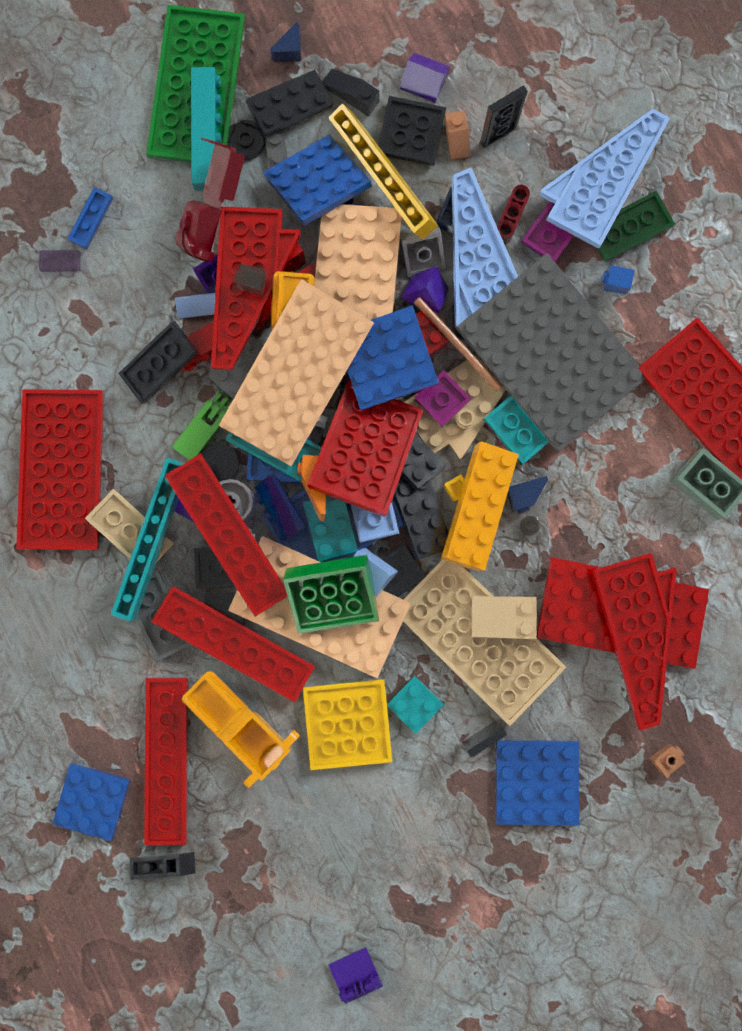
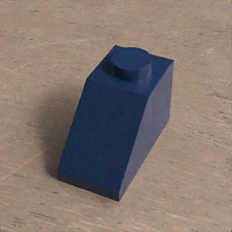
[507,476,548,514]

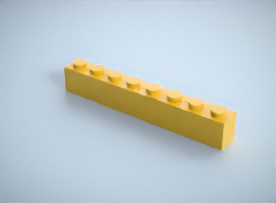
[328,103,438,240]

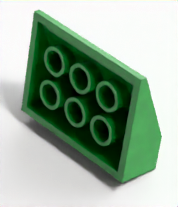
[283,555,379,634]

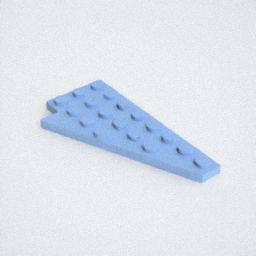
[539,109,670,249]
[452,168,518,329]

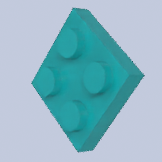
[387,675,444,734]

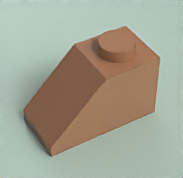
[444,110,471,161]

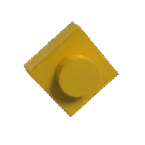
[443,474,464,502]

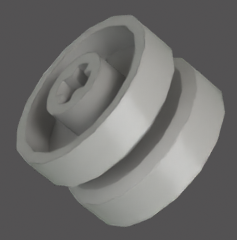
[219,479,256,522]

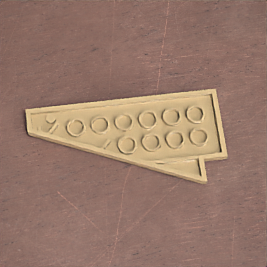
[405,354,506,460]

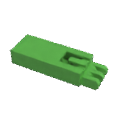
[172,392,232,460]

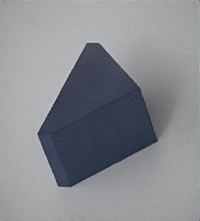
[270,22,302,62]

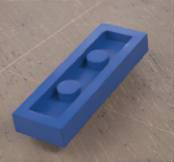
[67,187,113,249]

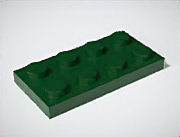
[596,190,675,263]

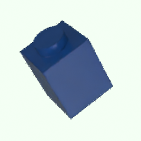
[601,265,635,295]

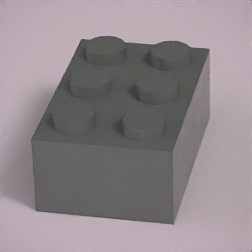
[208,335,264,400]

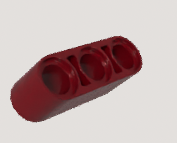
[497,184,530,244]

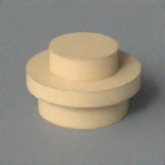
[455,409,476,429]

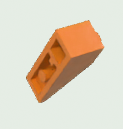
[298,455,326,522]

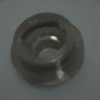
[520,516,540,536]
[370,538,390,558]

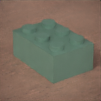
[671,448,742,520]

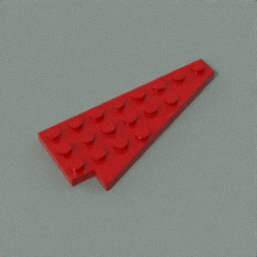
[211,206,301,371]
[592,553,677,730]

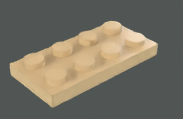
[85,489,174,561]

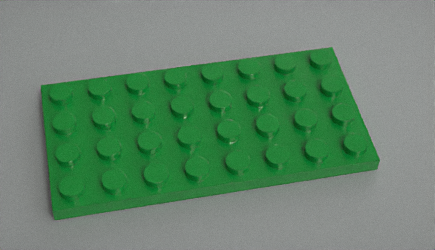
[146,5,245,162]

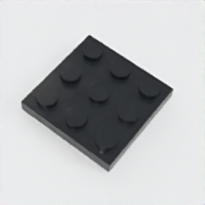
[378,96,446,166]

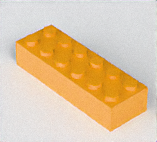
[441,441,519,572]

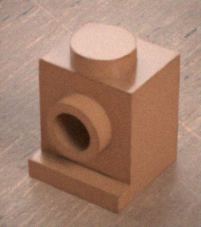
[649,744,685,778]

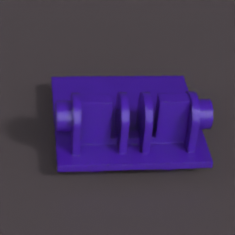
[328,947,383,1004]

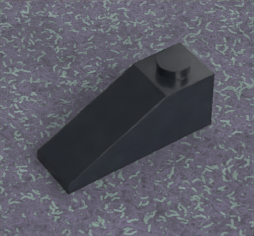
[322,68,379,117]
[130,852,195,880]

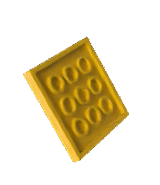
[303,679,392,770]

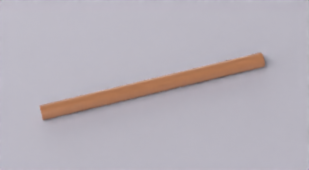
[414,297,502,391]

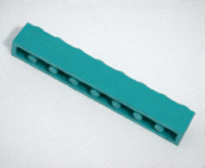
[110,457,184,621]

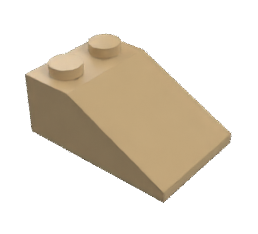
[471,596,537,639]

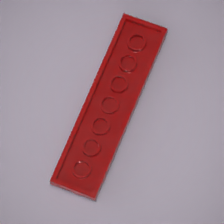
[165,453,287,617]
[151,586,315,702]
[144,677,188,845]

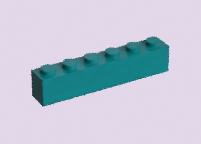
[191,67,222,191]

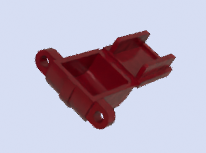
[174,137,245,262]

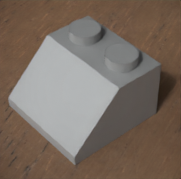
[400,227,446,277]

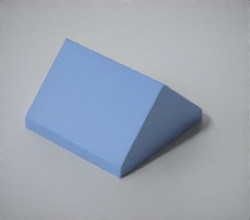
[354,548,398,597]

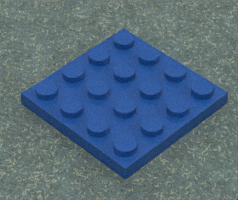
[263,134,372,226]
[347,306,439,411]
[496,740,579,825]

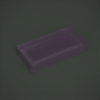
[39,250,81,272]

